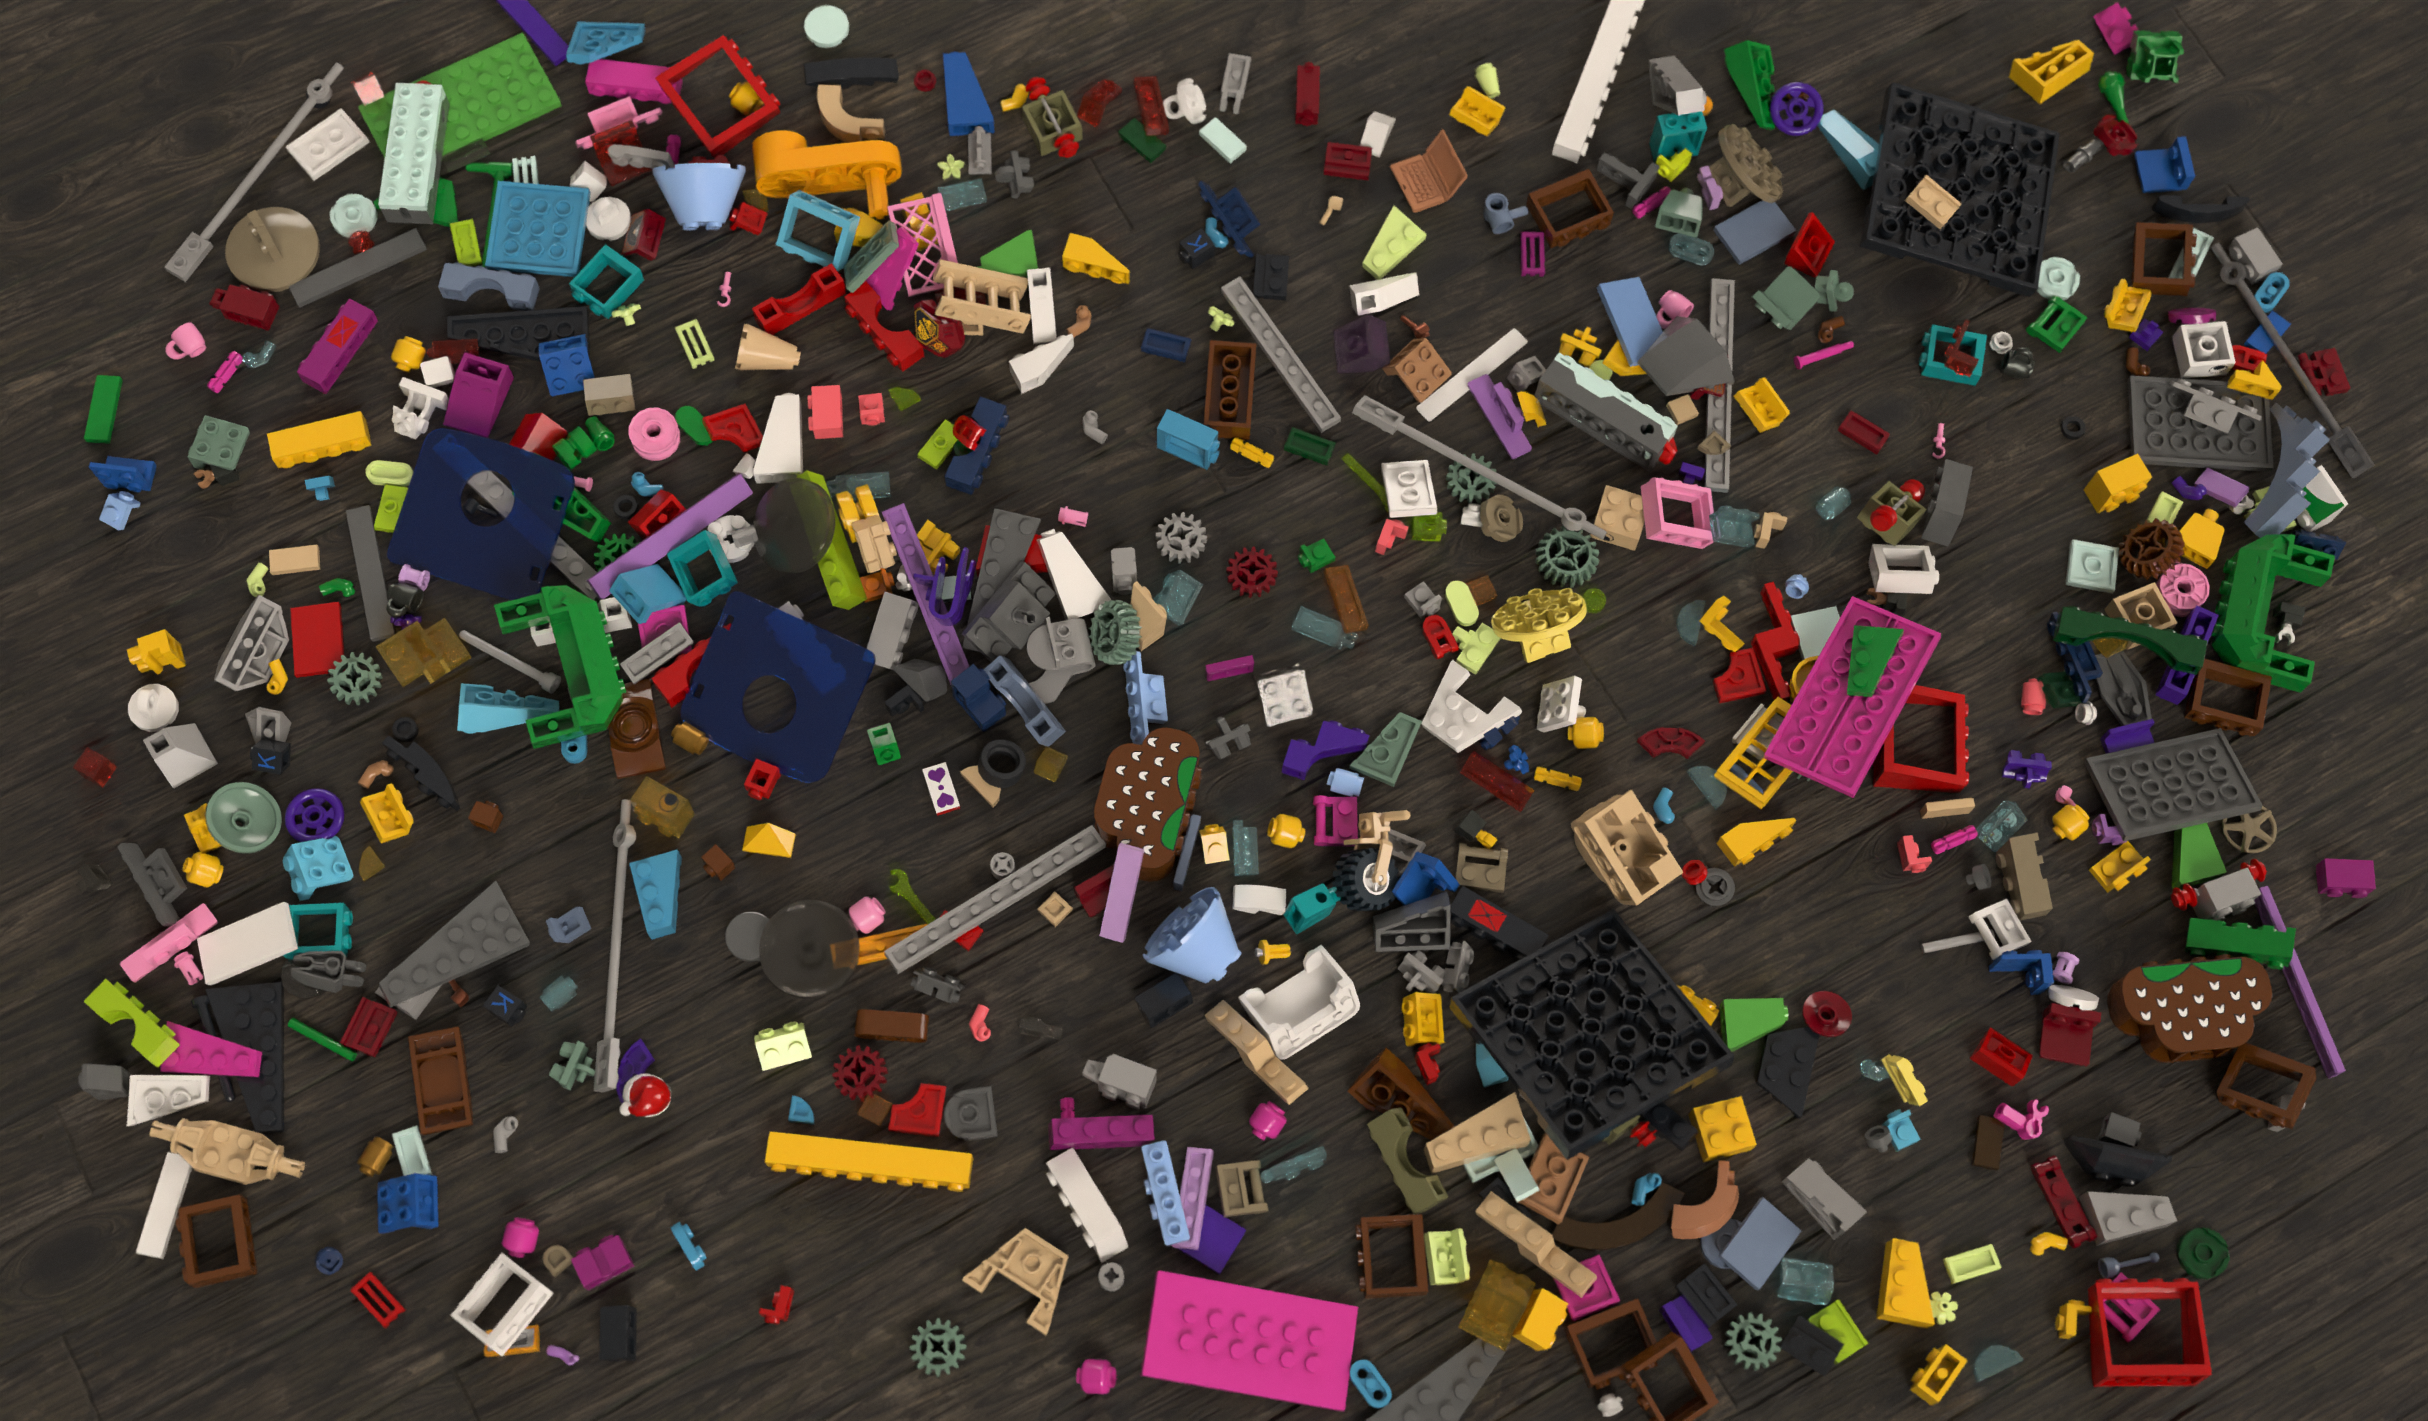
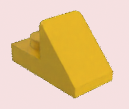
[2227,361,2281,400]

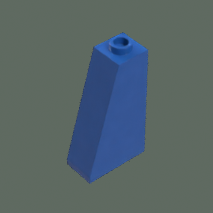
[943,52,995,136]

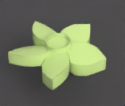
[937,154,965,180]

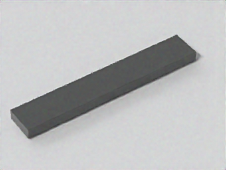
[289,228,427,308]
[346,505,396,642]

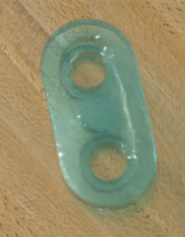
[1669,233,1714,265]

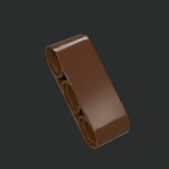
[854,1009,929,1043]

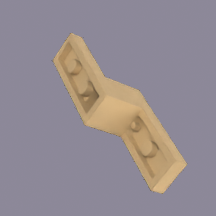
[1204,1000,1308,1105]
[1476,1192,1597,1298]

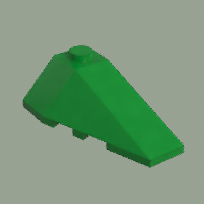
[1724,40,1775,130]

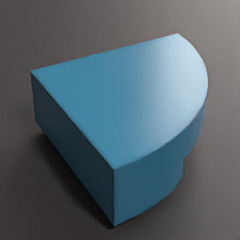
[788,1095,814,1125]

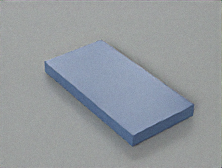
[1597,277,1663,367]

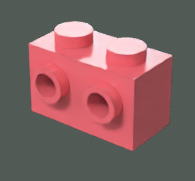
[808,385,843,439]

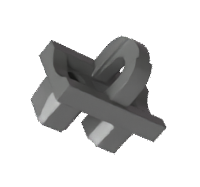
[995,151,1034,198]
[1205,716,1251,759]

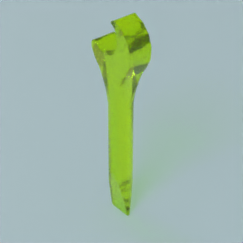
[1342,453,1389,513]
[889,869,936,925]

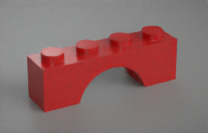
[752,263,846,335]
[844,281,924,372]
[651,623,750,708]

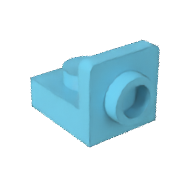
[1882,1109,1921,1152]

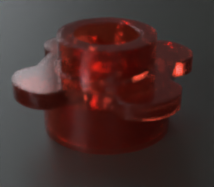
[348,231,374,255]

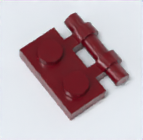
[2297,348,2350,396]

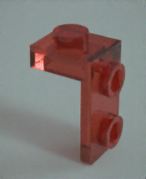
[1077,79,1122,127]
[1944,319,1979,377]

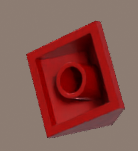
[1784,212,1835,277]
[504,413,568,464]
[1970,1027,2033,1087]

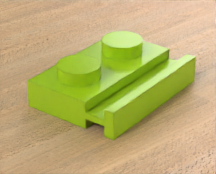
[1807,1299,1868,1364]

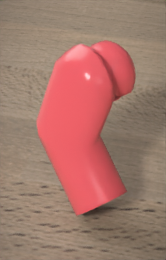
[969,1004,991,1041]

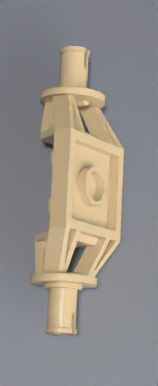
[149,1118,305,1185]

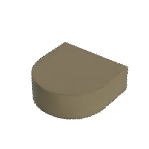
[543,1245,573,1277]

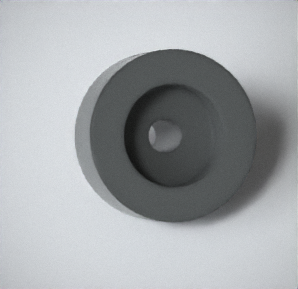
[1966,864,1991,890]
[1865,1125,1892,1152]

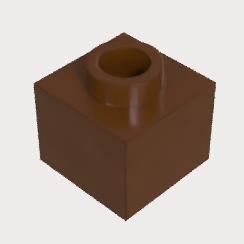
[468,800,504,833]
[701,844,735,881]

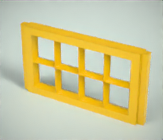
[1714,697,1793,809]

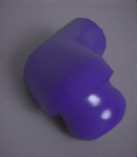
[2171,476,2207,500]

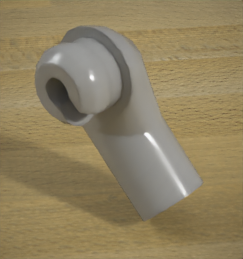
[1082,411,1108,444]
[493,1116,518,1153]

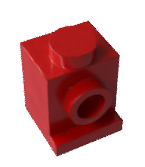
[744,759,781,800]

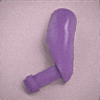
[546,1345,579,1365]

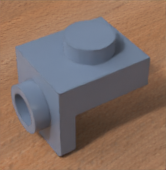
[546,907,591,943]

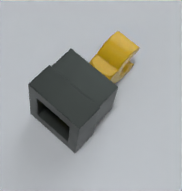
[1454,810,1497,849]

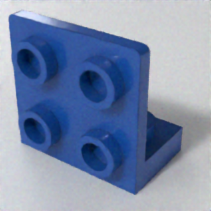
[2134,137,2195,193]
[539,334,595,396]
[89,456,157,492]
[1392,852,1460,906]
[1989,950,2054,995]
[377,1173,438,1233]

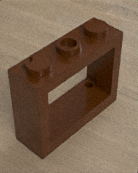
[1526,169,1614,248]
[2131,222,2197,296]
[2184,659,2272,737]
[2217,1043,2316,1129]
[176,1194,258,1288]
[1355,1214,1428,1299]
[1564,1298,1663,1390]
[1622,1332,1719,1421]

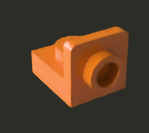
[860,568,895,603]

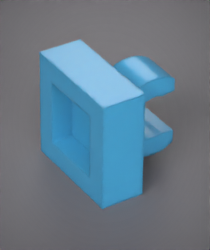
[305,476,335,501]

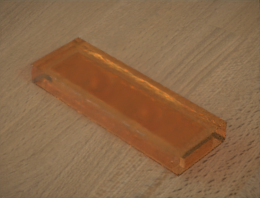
[1324,565,1369,633]

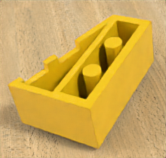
[2009,40,2094,104]
[1877,1238,1935,1329]

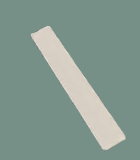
[1416,329,1528,421]

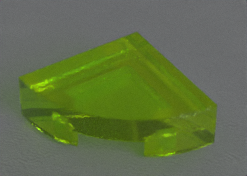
[889,387,921,411]

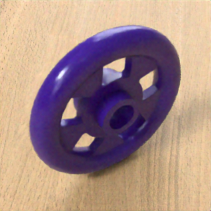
[1770,82,1823,136]
[285,788,344,842]

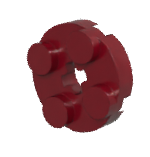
[2093,115,2138,156]

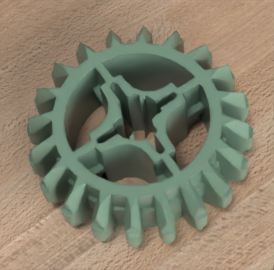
[1535,525,1599,588]
[1089,600,1142,665]

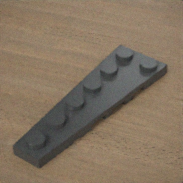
[962,508,1041,652]

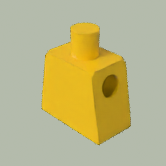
[2180,509,2224,569]

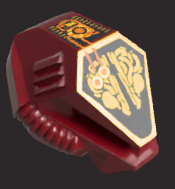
[914,299,965,358]

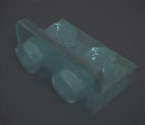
[1709,506,1760,548]
[1154,570,1203,626]
[1232,820,1259,876]
[1777,1257,1834,1305]

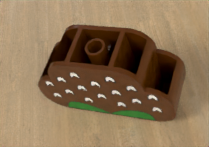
[1094,728,1202,882]
[2107,955,2272,1063]

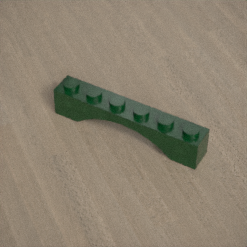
[2053,606,2208,675]

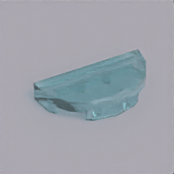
[1677,600,1706,646]
[1687,766,1727,810]
[1974,1345,2024,1382]

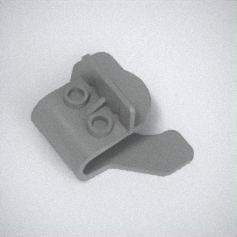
[1027,617,1096,704]

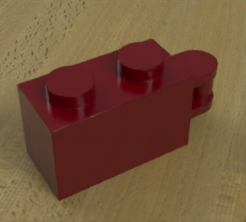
[209,284,279,331]

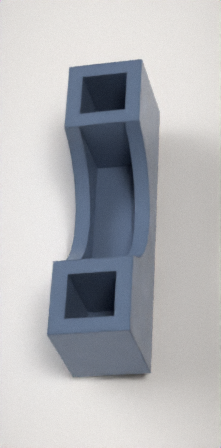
[438,262,540,311]
[984,655,1066,747]

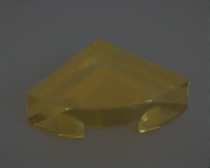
[743,189,769,212]
[359,846,385,881]

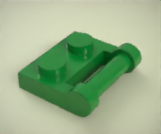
[2026,296,2088,353]

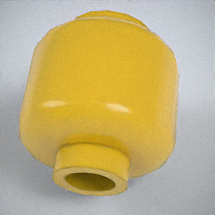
[729,82,764,116]
[391,336,426,372]
[1568,717,1604,749]
[2052,804,2090,840]
[1267,814,1305,848]
[183,852,223,887]

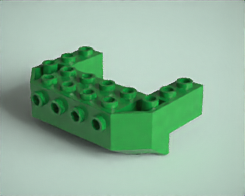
[2211,534,2335,693]
[494,585,626,749]

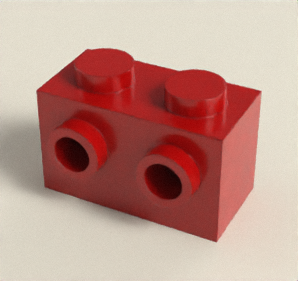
[628,490,686,539]

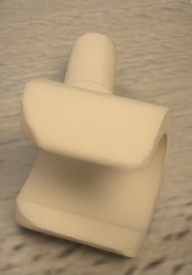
[1319,196,1343,225]

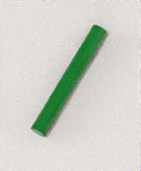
[288,1018,357,1061]

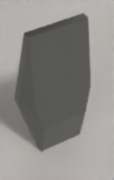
[2095,648,2152,726]

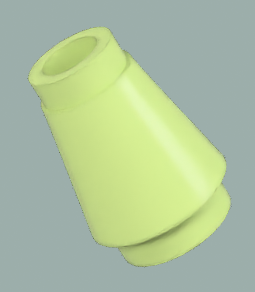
[1475,63,1500,99]

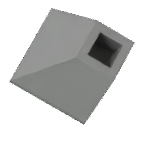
[143,723,218,788]

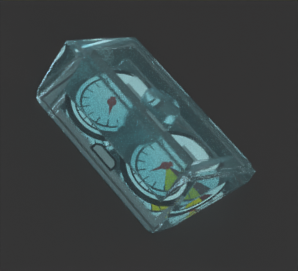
[1976,801,2027,852]

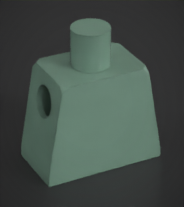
[1655,188,1702,238]

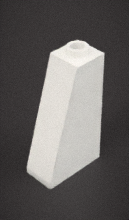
[753,393,803,484]
[1037,529,1111,620]

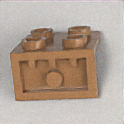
[1382,338,1452,403]

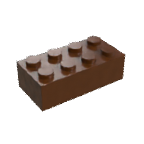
[1204,340,1256,440]

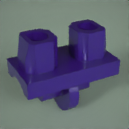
[2002,750,2052,789]

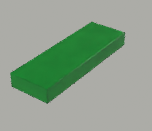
[84,375,123,444]

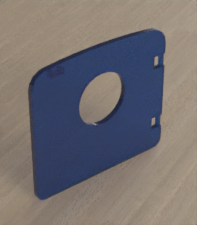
[387,428,575,600]
[681,591,876,783]

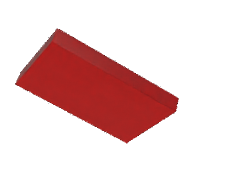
[290,602,345,678]

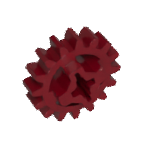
[1226,546,1278,598]
[832,1046,888,1101]

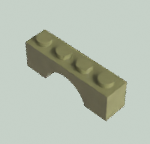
[1367,1107,1449,1214]

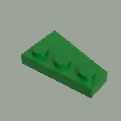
[1847,625,1904,697]

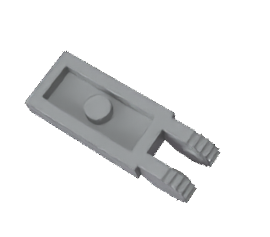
[1220,53,1251,114]
[607,144,675,170]

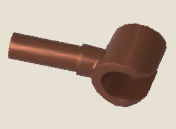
[1400,315,1429,339]
[449,979,469,1007]

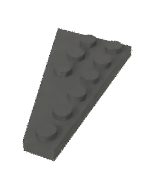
[379,881,530,1007]

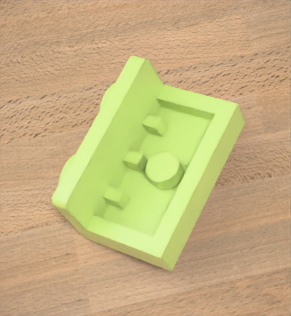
[755,1022,812,1071]
[1424,1229,1470,1285]

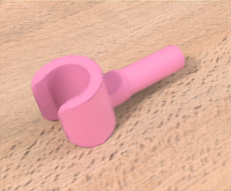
[2055,785,2076,806]

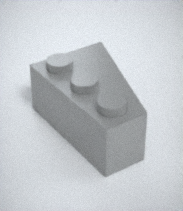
[863,591,919,670]
[1782,1158,1867,1240]
[2079,1192,2177,1246]

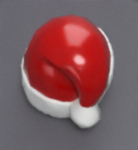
[619,1074,671,1117]

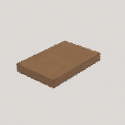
[1514,1133,1589,1224]

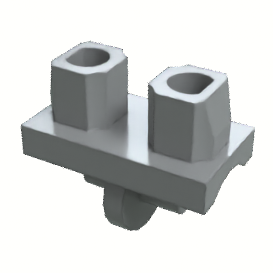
[1398,950,1446,994]

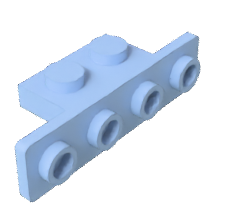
[1123,651,1168,745]
[1142,1141,1190,1246]

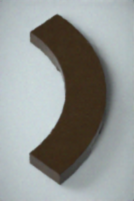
[1552,1182,1685,1250]

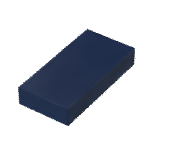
[1141,328,1191,362]

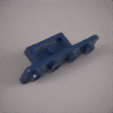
[1198,180,1261,258]
[2047,612,2103,703]

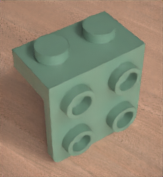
[1753,267,1821,330]
[188,415,250,470]

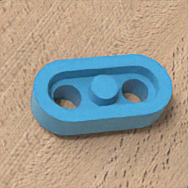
[2254,272,2290,313]
[561,735,587,764]
[670,1222,707,1271]
[1349,1360,1392,1409]

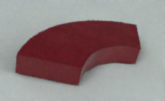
[1637,727,1705,759]

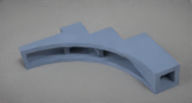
[2244,403,2330,538]

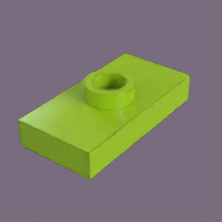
[450,219,482,267]
[917,419,958,470]
[374,484,410,534]

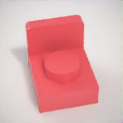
[858,393,885,426]
[1375,519,1409,555]
[1897,835,1932,873]

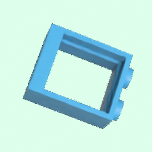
[1157,409,1220,470]

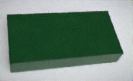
[1119,118,1166,163]
[1284,427,1336,466]

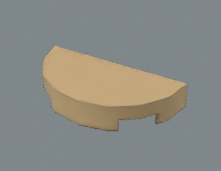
[960,765,1001,808]

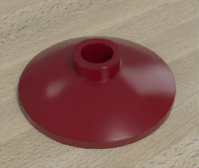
[1802,991,1852,1037]

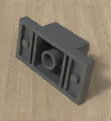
[962,561,1056,663]

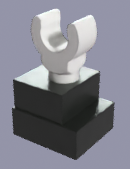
[2273,602,2305,646]

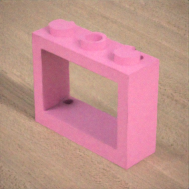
[1641,477,1717,549]

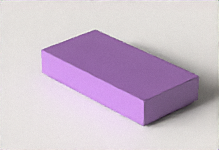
[2194,468,2249,507]

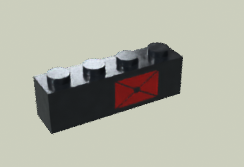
[1450,886,1549,961]

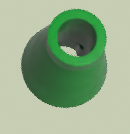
[585,417,615,451]

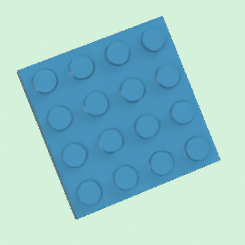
[485,181,591,277]

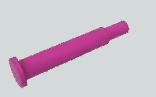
[1794,341,1854,370]

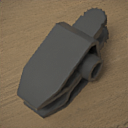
[291,951,366,993]

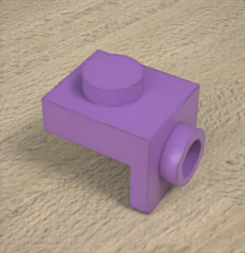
[2092,814,2127,845]

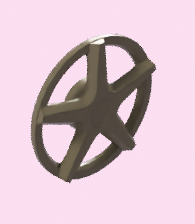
[2222,806,2277,853]

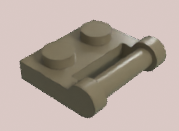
[1455,843,1508,893]
[1215,1160,1268,1218]

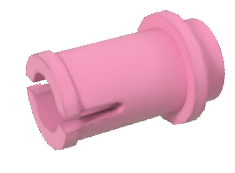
[1058,506,1088,527]
[174,952,204,985]

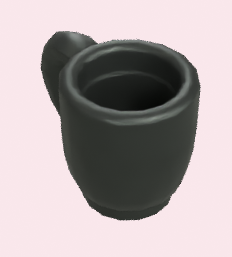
[2000,347,2035,379]
[386,583,424,617]

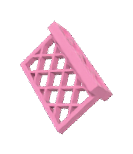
[887,193,958,297]

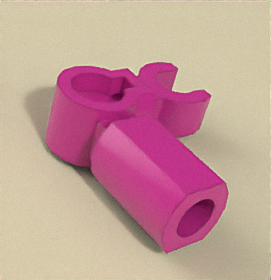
[1993,1099,2049,1140]

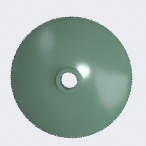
[205,782,282,853]

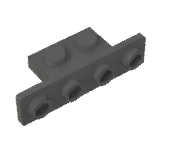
[118,843,187,926]

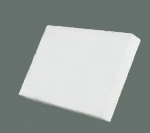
[286,108,370,181]
[1381,460,1437,518]

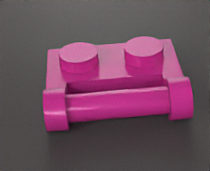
[1313,795,1358,846]
[2103,1272,2160,1343]

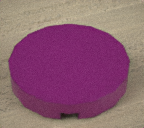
[2169,308,2216,324]

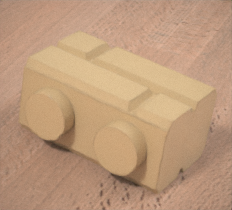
[852,515,897,573]

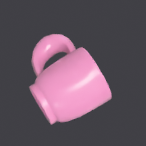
[1656,290,1694,329]
[166,322,206,360]

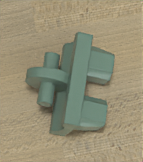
[1815,270,1854,312]
[549,1041,596,1090]

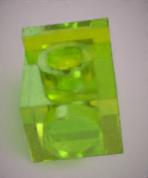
[1412,512,1447,542]

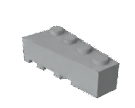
[1649,56,1707,115]

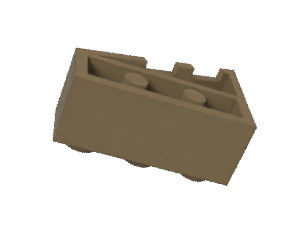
[1996,832,2053,921]

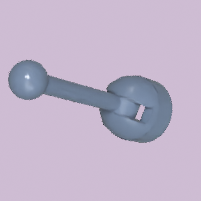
[2098,1252,2159,1279]

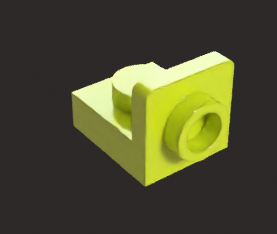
[1656,148,1692,182]

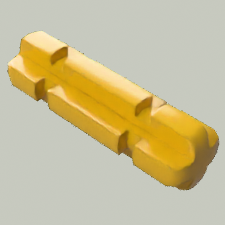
[1230,437,1274,468]
[1534,767,1582,791]

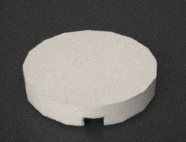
[2048,985,2099,1010]

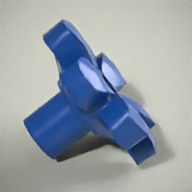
[1504,745,1529,774]

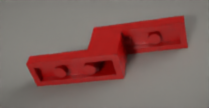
[1751,582,1800,702]

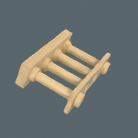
[933,259,1031,333]

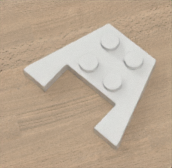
[1421,660,1522,753]

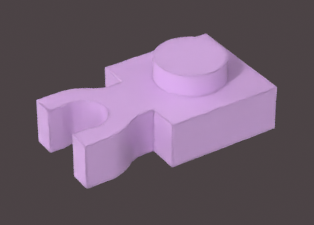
[1697,166,1723,210]

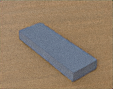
[1173,814,1201,891]

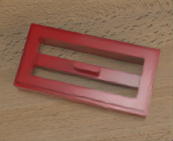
[350,1272,406,1328]

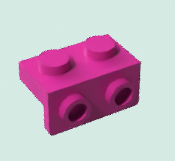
[2093,2,2139,55]

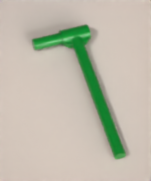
[466,162,513,268]

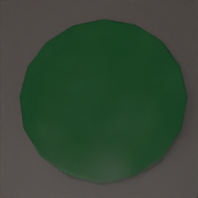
[2177,1228,2230,1279]

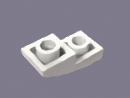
[1232,885,1286,915]

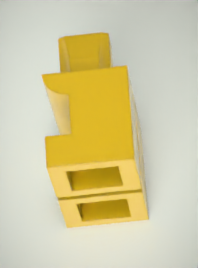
[917,520,960,575]
[127,629,186,675]

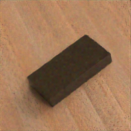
[1972,1115,2005,1171]

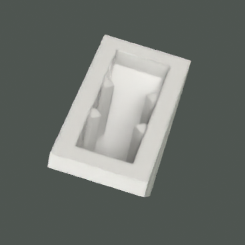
[1360,112,1396,157]

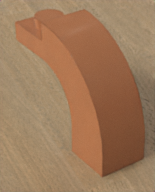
[1672,1161,1739,1239]

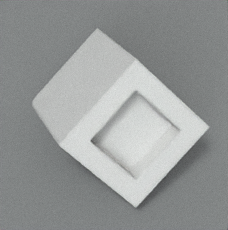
[570,161,607,202]
[420,356,455,388]

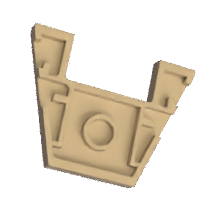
[962,1228,1068,1336]

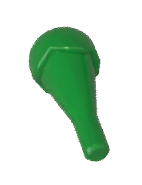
[2098,71,2128,123]

